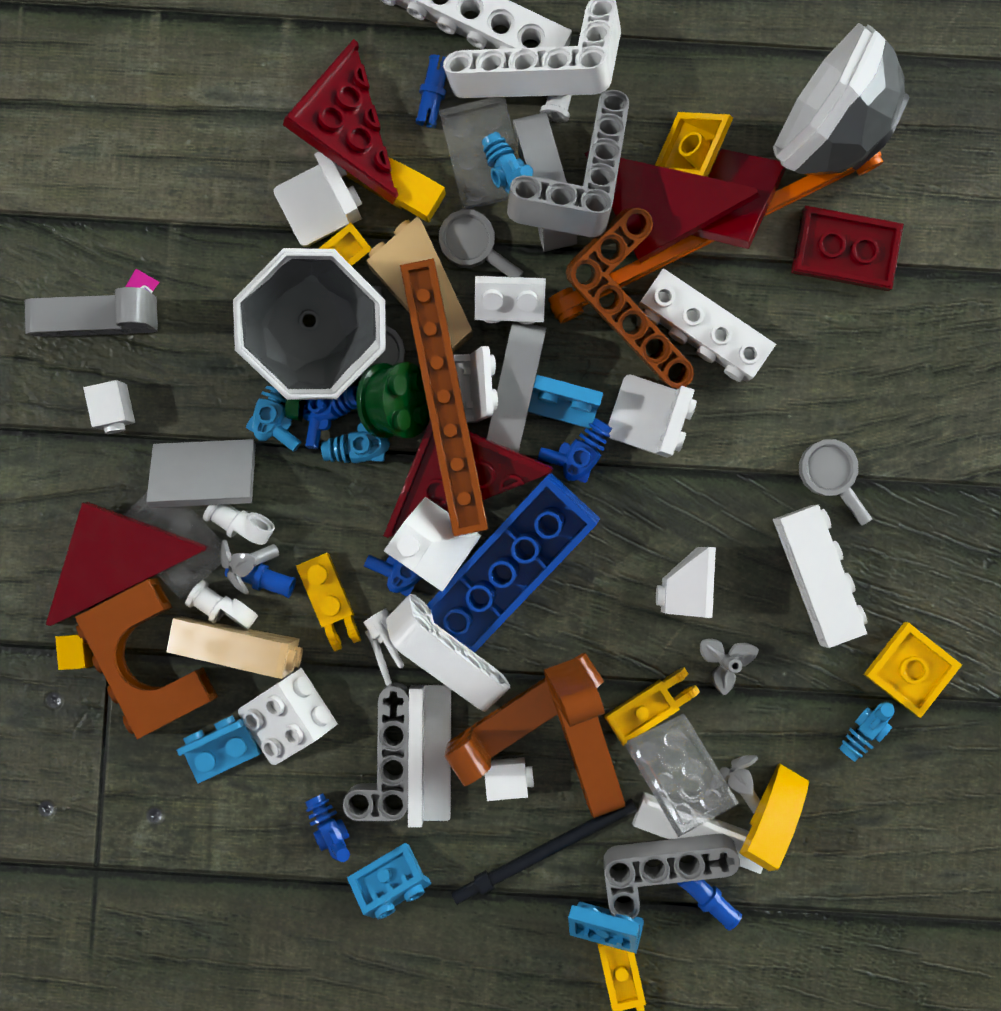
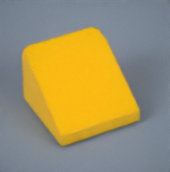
[55,634,93,670]

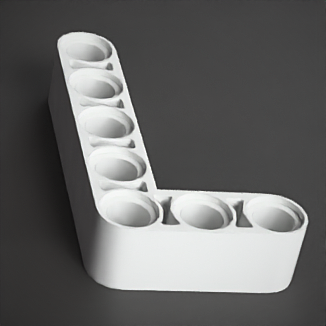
[443,0,621,98]

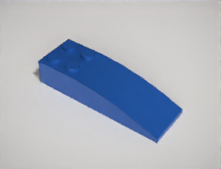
[427,473,600,653]

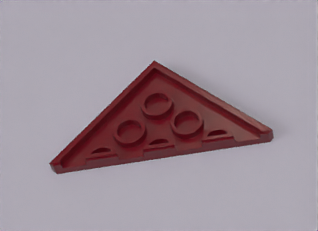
[283,39,398,204]
[584,151,760,263]
[383,420,553,538]
[46,502,207,626]

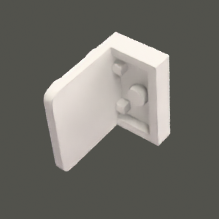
[274,152,362,247]
[475,276,546,324]
[454,346,498,423]
[608,374,697,458]
[238,668,338,765]

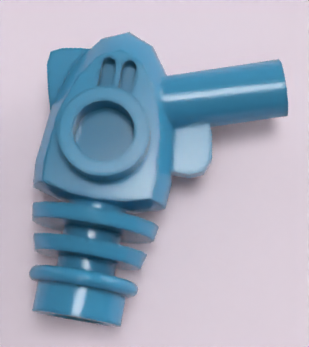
[482,132,533,194]
[246,382,302,452]
[321,423,390,463]
[839,702,895,762]

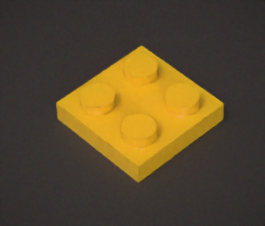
[863,622,962,718]

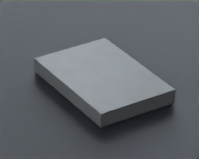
[146,439,256,508]

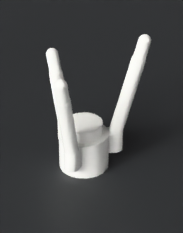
[363,608,404,686]

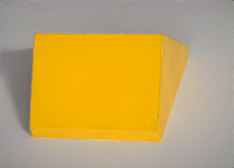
[655,112,733,177]

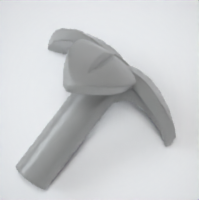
[220,540,279,595]
[700,639,759,695]
[709,755,760,813]

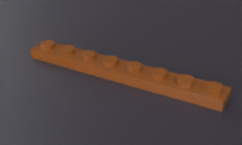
[400,258,489,537]

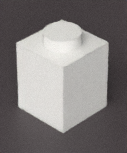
[83,380,135,434]
[485,757,534,801]

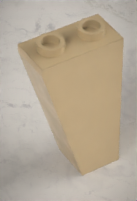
[366,216,473,353]
[166,616,303,679]

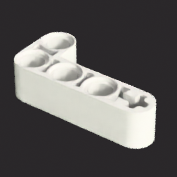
[386,594,510,712]

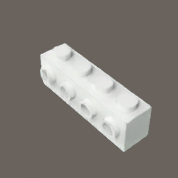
[638,268,776,382]
[773,504,867,648]

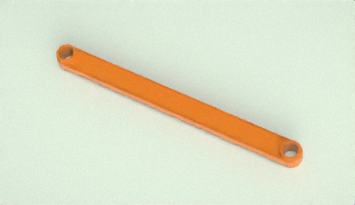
[548,151,883,324]

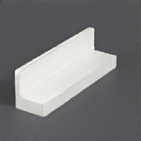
[408,685,451,827]
[632,792,763,874]

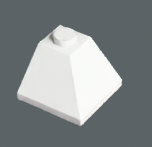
[384,497,481,592]
[656,547,716,618]

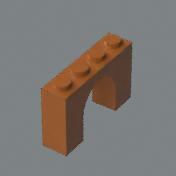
[75,578,218,739]

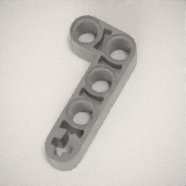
[513,112,577,252]
[24,287,158,337]
[487,321,547,453]
[343,682,409,821]
[604,834,740,919]

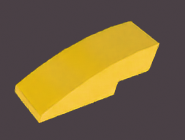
[345,157,446,223]
[739,764,809,871]

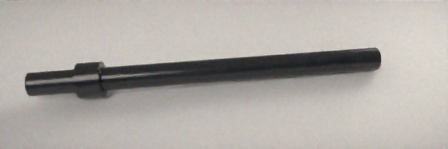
[451,799,638,905]

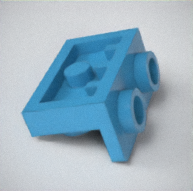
[528,375,603,429]
[176,715,262,784]
[347,843,431,920]
[568,902,644,954]

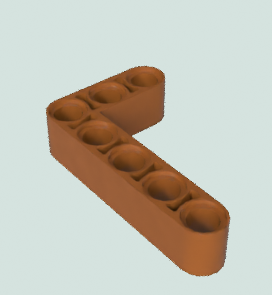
[566,208,694,389]
[444,652,604,787]
[544,658,625,819]

